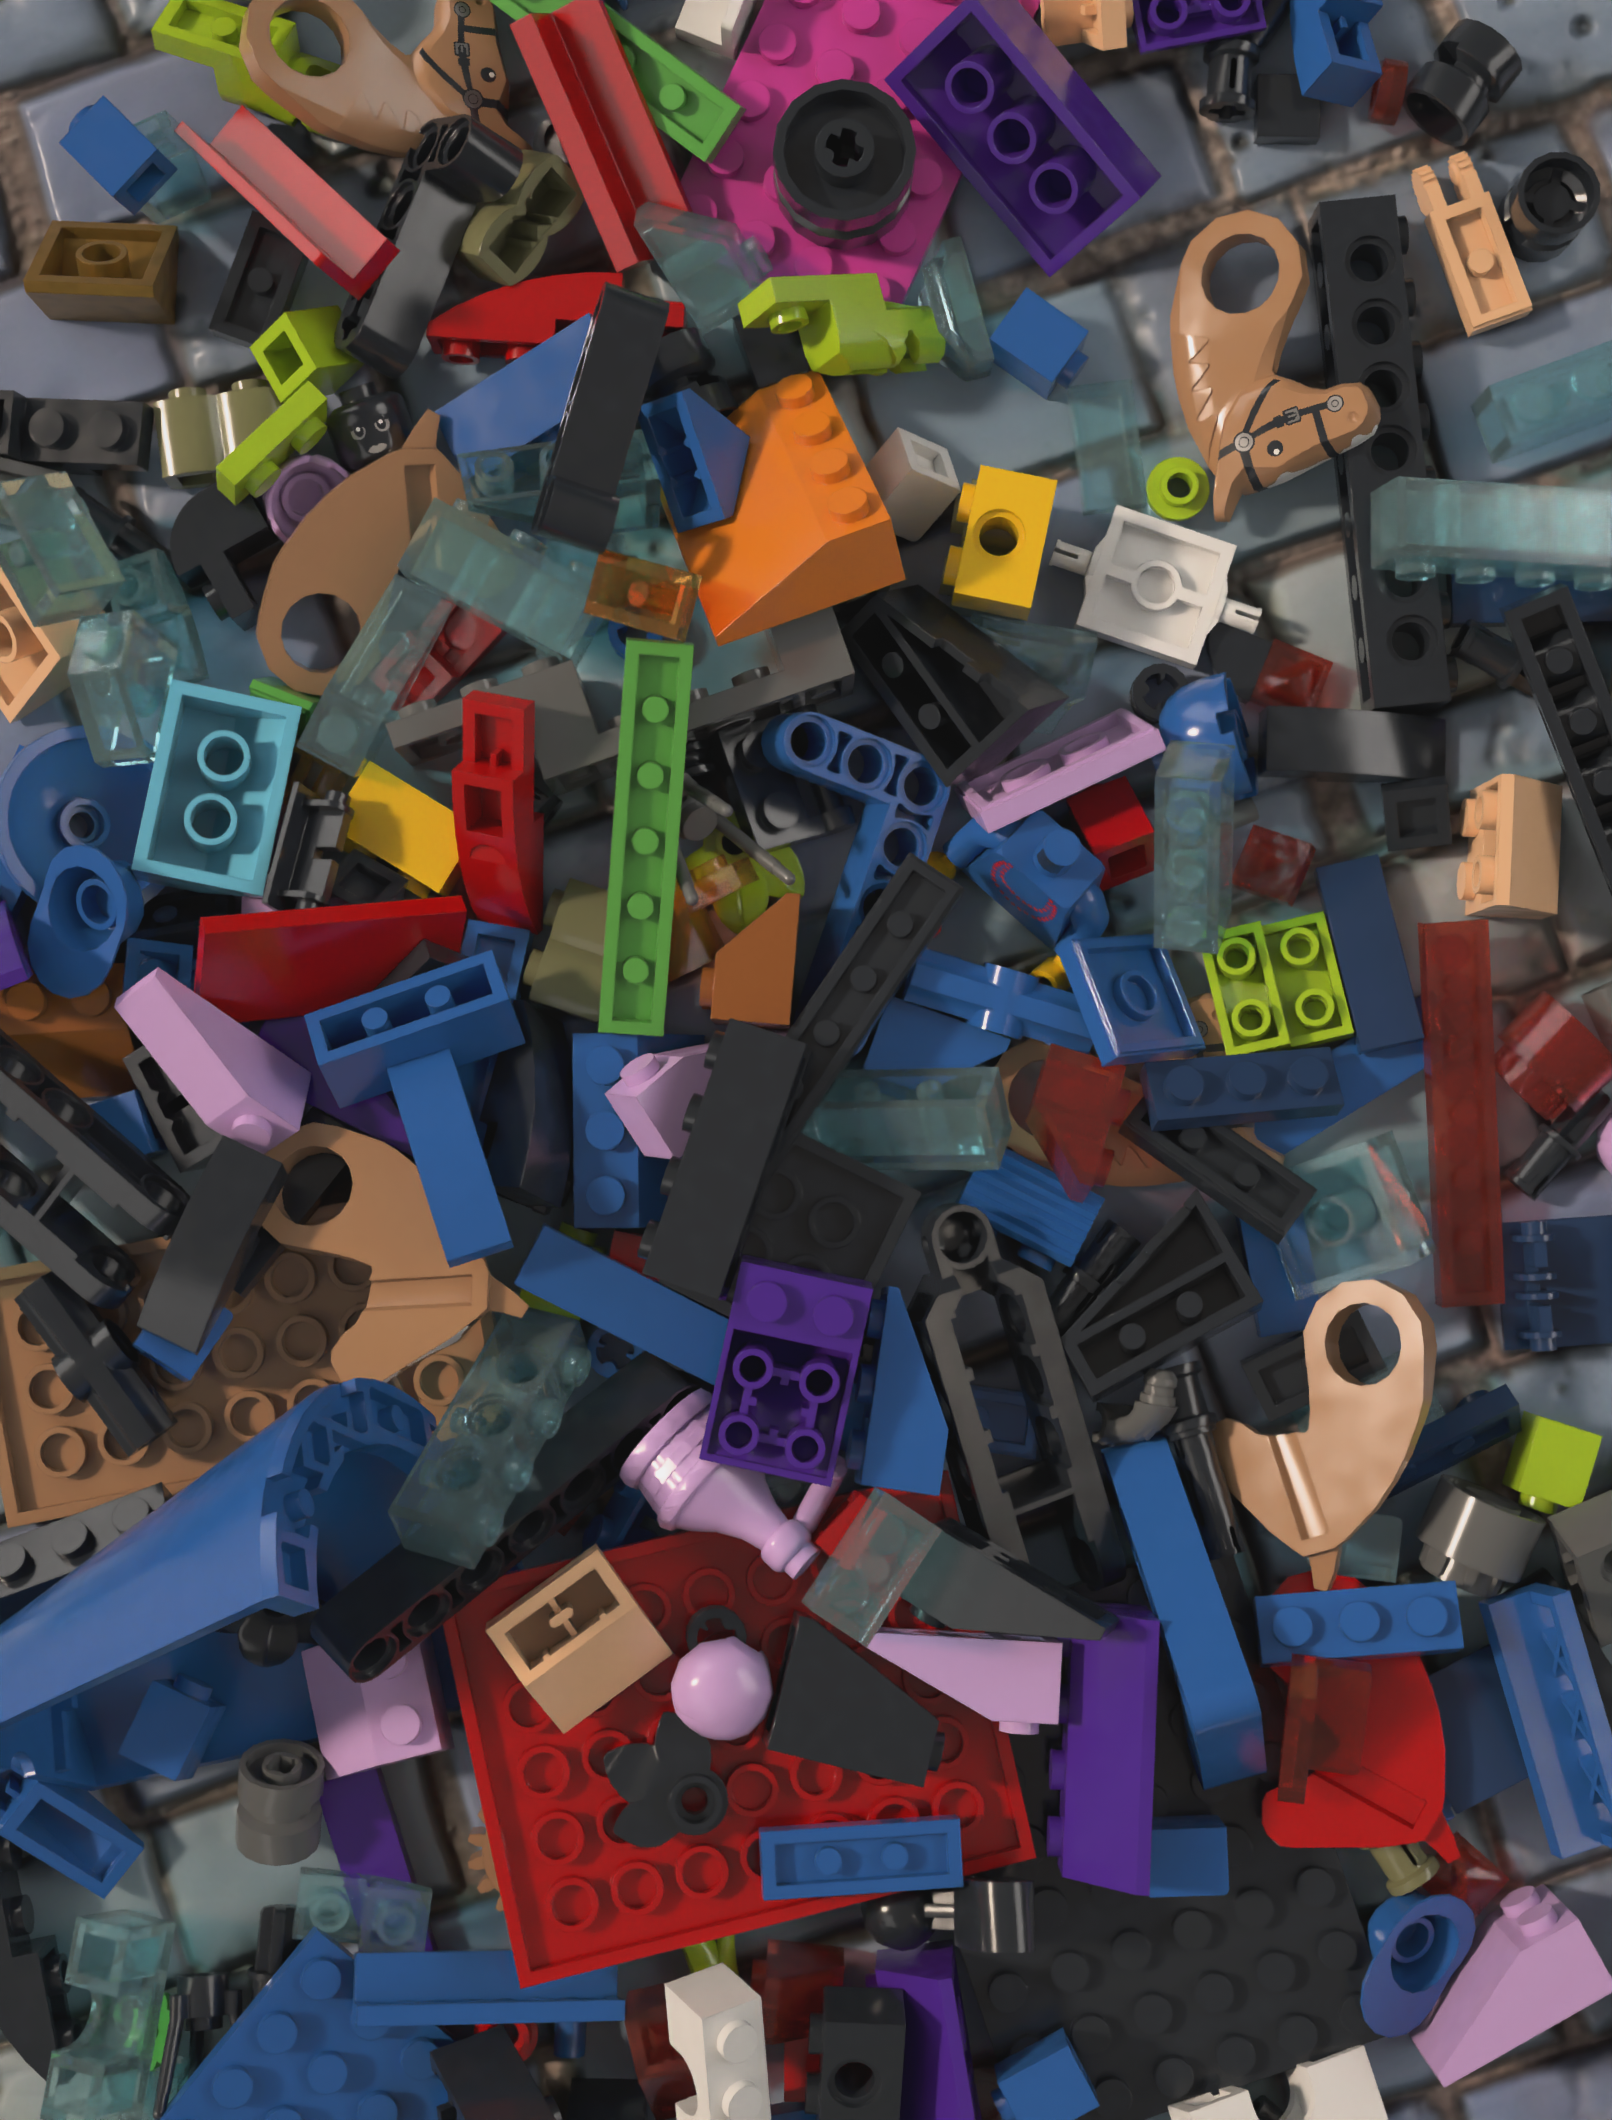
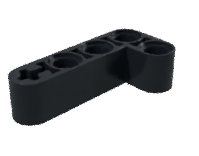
[334,114,523,379]
[531,281,670,555]

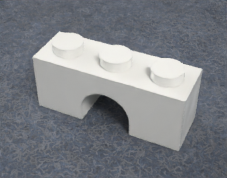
[664,1962,771,2120]
[1167,2045,1388,2120]

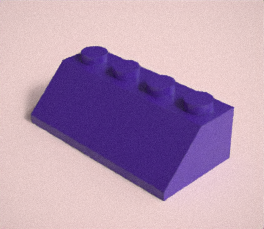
[884,0,1161,278]
[1046,1602,1160,1896]
[865,1939,982,2120]

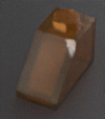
[583,550,703,642]

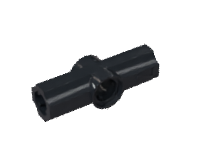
[14,1271,178,1457]

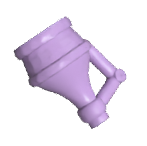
[619,1388,848,1580]

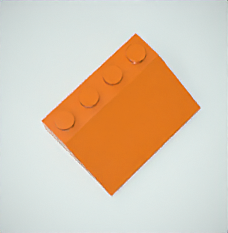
[654,371,906,647]

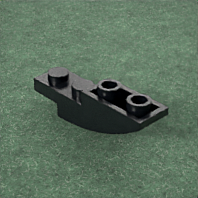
[0,390,154,476]
[0,1835,84,2085]

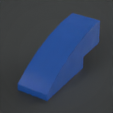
[1290,0,1383,107]
[386,1048,514,1268]
[0,1762,144,1899]

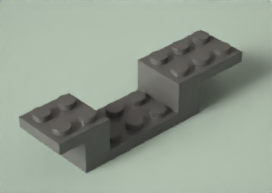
[385,585,890,796]

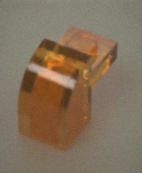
[668,854,759,983]

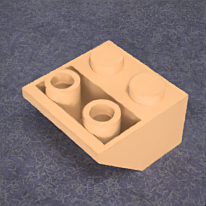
[1457,774,1563,920]
[485,1544,673,1734]

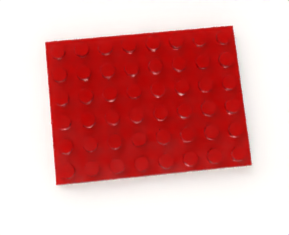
[443,1469,1037,1989]

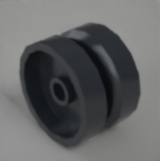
[773,79,916,250]

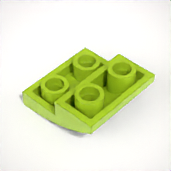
[1198,911,1354,1055]

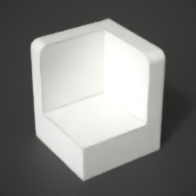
[675,0,757,60]
[866,427,961,542]

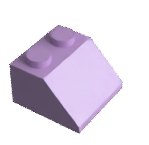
[301,1634,455,1780]

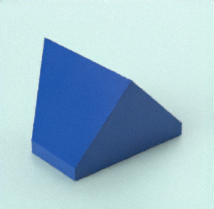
[638,388,750,533]

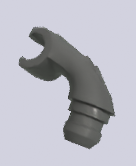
[1092,1368,1178,1446]

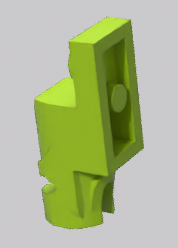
[151,0,340,140]
[737,273,946,376]

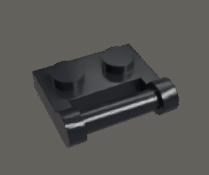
[708,704,858,858]

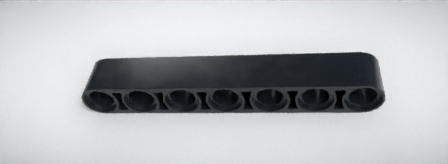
[310,1351,704,1683]

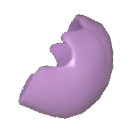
[262,454,350,543]
[671,1636,774,1740]

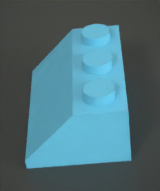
[131,679,302,898]

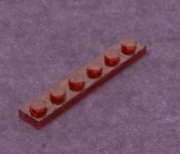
[1418,919,1505,1308]

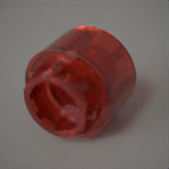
[1490,991,1612,1120]

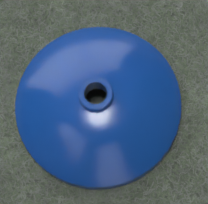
[0,725,165,904]

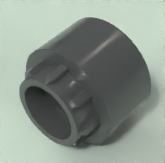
[1415,1474,1546,1598]

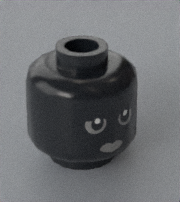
[325,382,414,474]

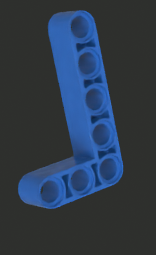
[761,712,951,1056]
[1101,1432,1267,1791]

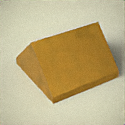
[23,220,179,325]

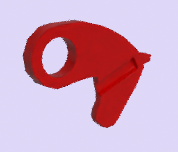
[1262,1570,1461,1864]

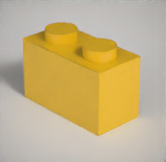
[343,760,462,899]

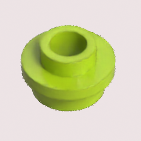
[1145,457,1210,522]

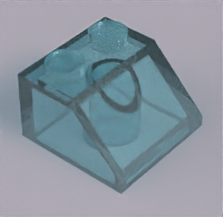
[1275,1130,1437,1301]

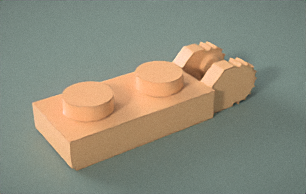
[1411,151,1533,338]

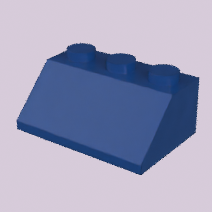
[572,1033,705,1228]

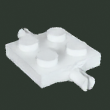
[1049,505,1262,670]

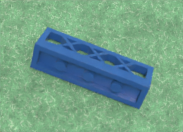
[1478,1582,1612,1860]
[352,1949,625,2027]

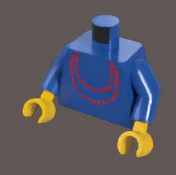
[927,809,1110,991]

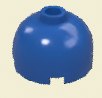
[1151,672,1259,804]

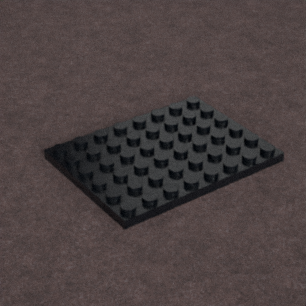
[942,1555,1385,2120]

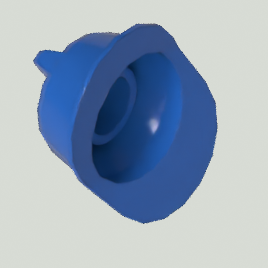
[27,844,144,998]
[1360,1889,1476,2038]

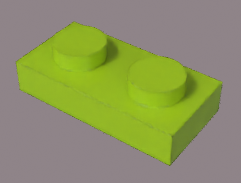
[216,380,328,506]

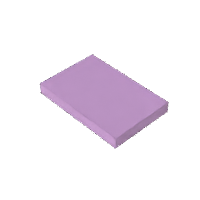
[954,708,1167,833]

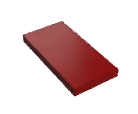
[194,895,467,1023]

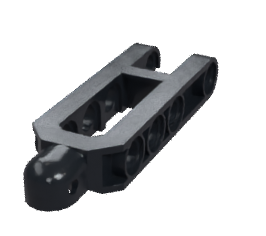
[0,1028,191,1310]
[907,1203,1126,1591]

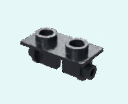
[262,782,355,911]

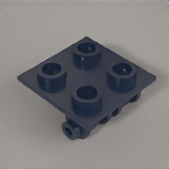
[1494,1215,1612,1351]

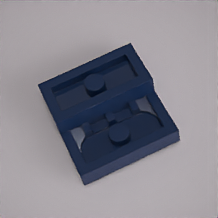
[1428,1644,1529,1814]

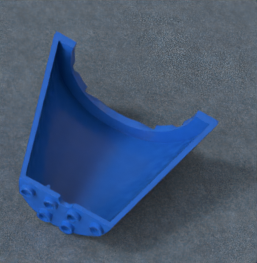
[0,1378,524,1791]

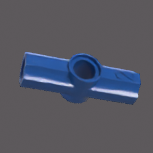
[902,948,1093,1055]

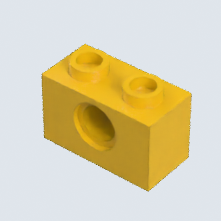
[943,465,1058,621]

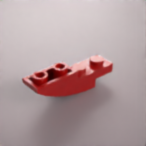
[426,272,688,365]
[451,690,544,935]

